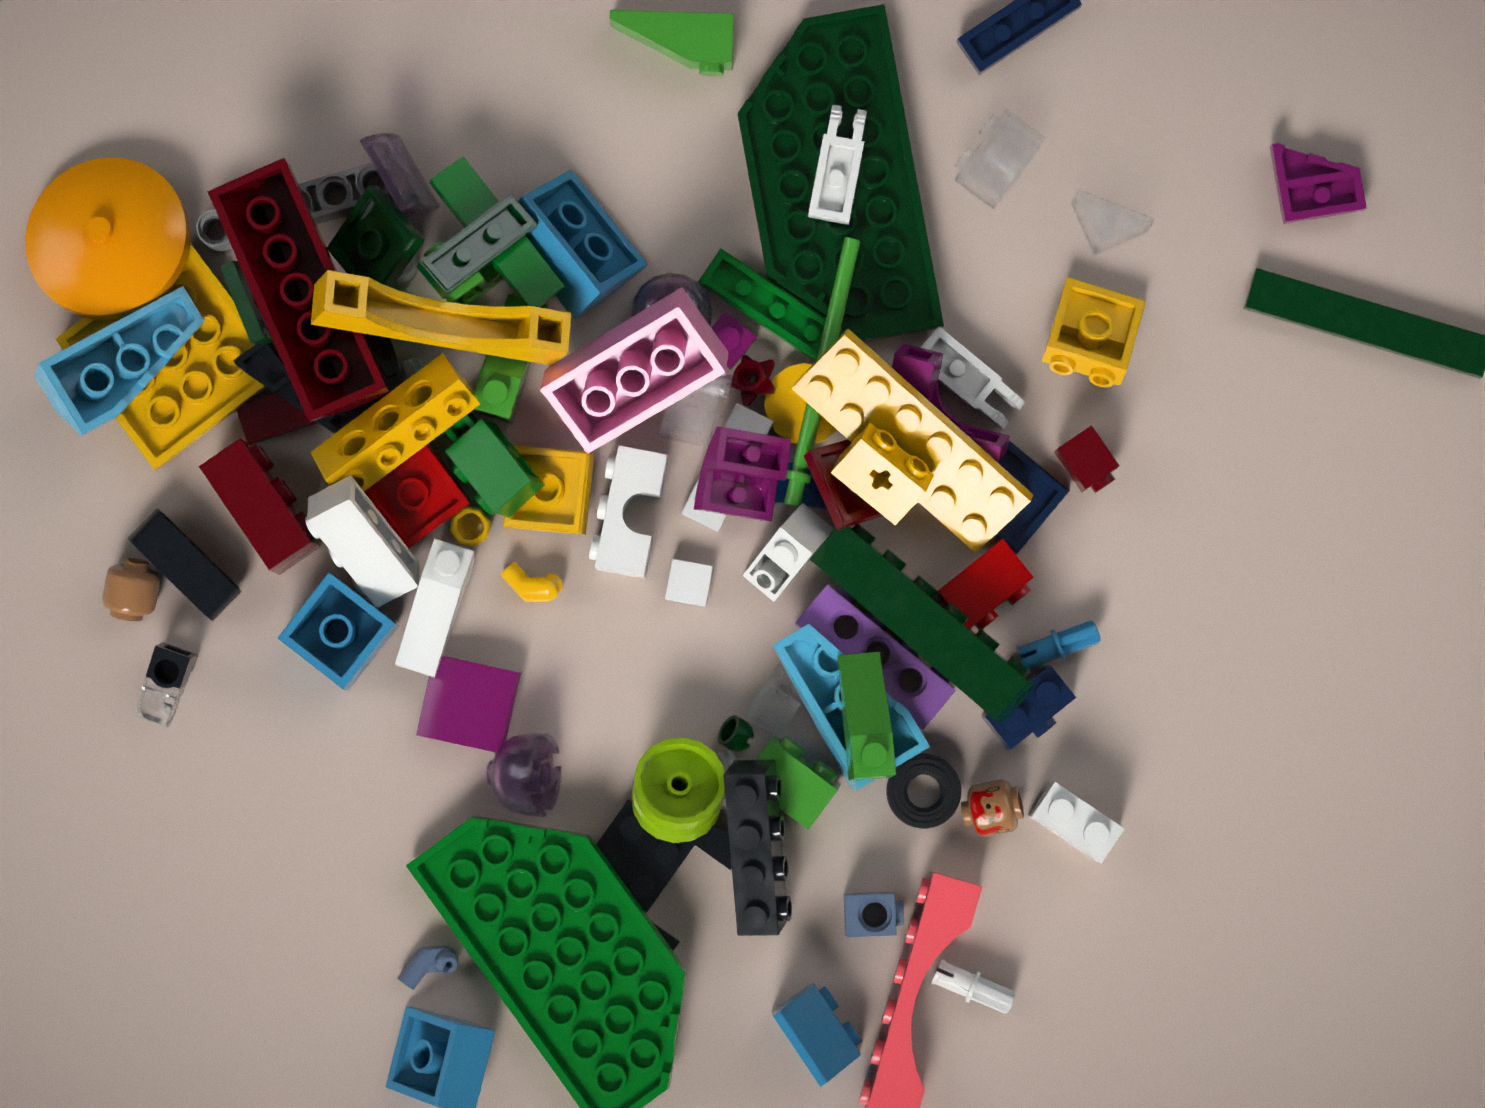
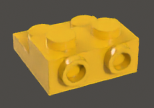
[1041,277,1146,387]

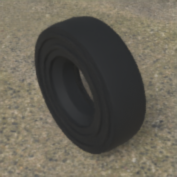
[886,754,961,829]

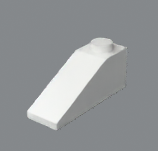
[395,538,475,678]

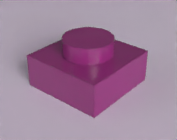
[711,311,757,370]

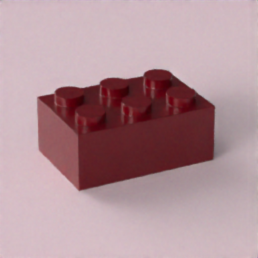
[199,438,320,575]

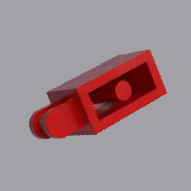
[936,539,1034,630]

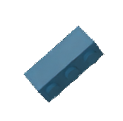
[518,170,648,319]

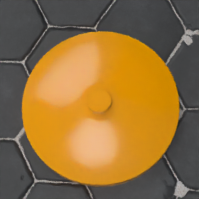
[25,157,190,320]

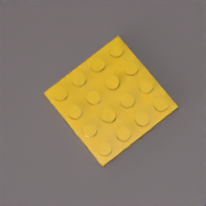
[55,243,283,471]

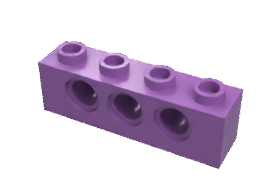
[795,584,956,729]

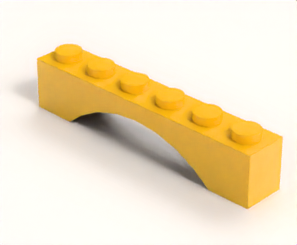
[311,270,571,366]

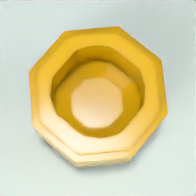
[450,506,490,547]

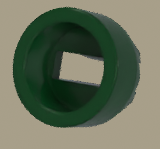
[718,715,754,752]

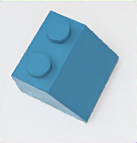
[772,983,863,1087]
[386,1006,495,1108]

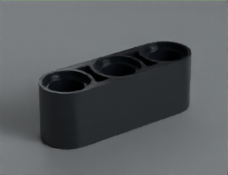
[128,508,242,621]

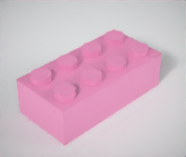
[540,287,729,453]

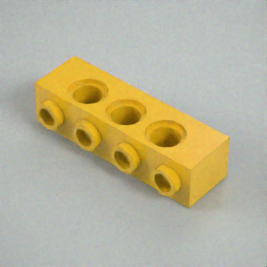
[310,353,480,491]

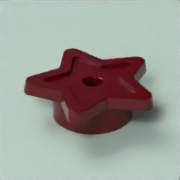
[726,355,776,406]

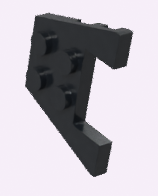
[233,334,404,434]
[596,800,732,951]

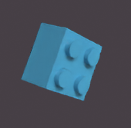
[278,572,399,691]

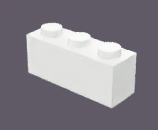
[305,475,419,608]

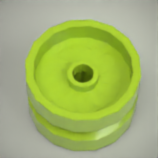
[631,737,725,843]

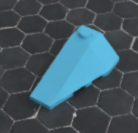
[34,286,204,436]
[772,624,930,792]

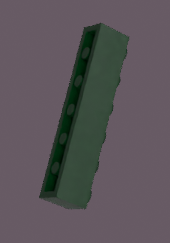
[810,524,1035,723]

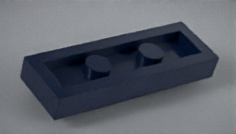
[956,0,1082,75]

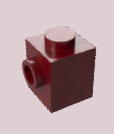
[1054,425,1120,493]

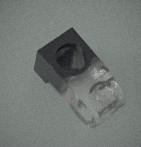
[135,642,198,728]

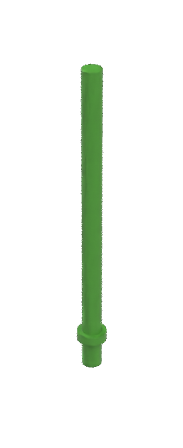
[784,237,861,507]

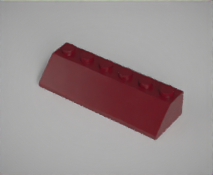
[207,158,390,422]

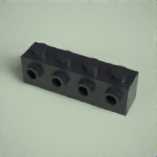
[723,759,792,936]

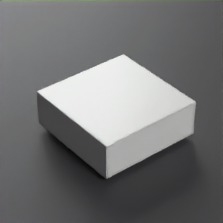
[665,559,713,607]

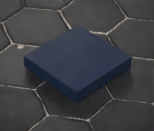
[994,440,1070,554]

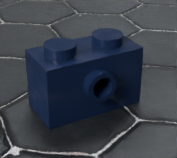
[982,665,1076,750]

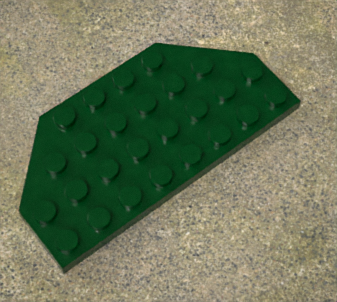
[737,4,944,342]

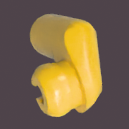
[500,561,563,602]

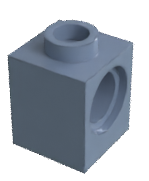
[844,892,904,937]

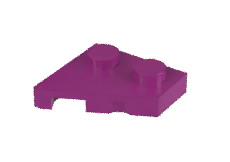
[1270,143,1367,224]

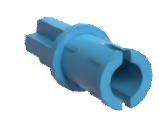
[1017,620,1101,669]

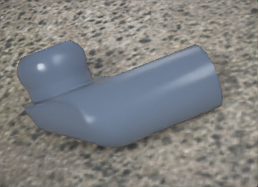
[397,945,458,990]

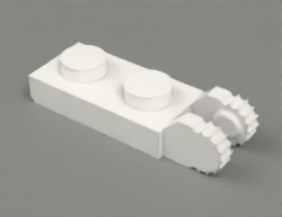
[808,105,867,225]
[921,327,1025,430]

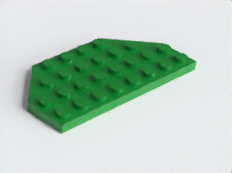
[406,815,687,1108]

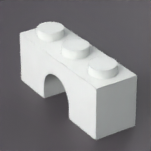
[589,445,668,579]

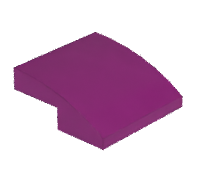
[693,427,791,521]
[416,656,521,754]

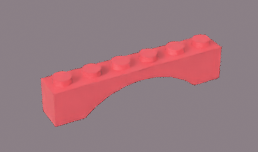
[858,872,982,1108]

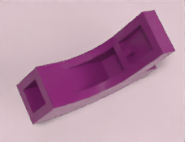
[892,344,1010,462]

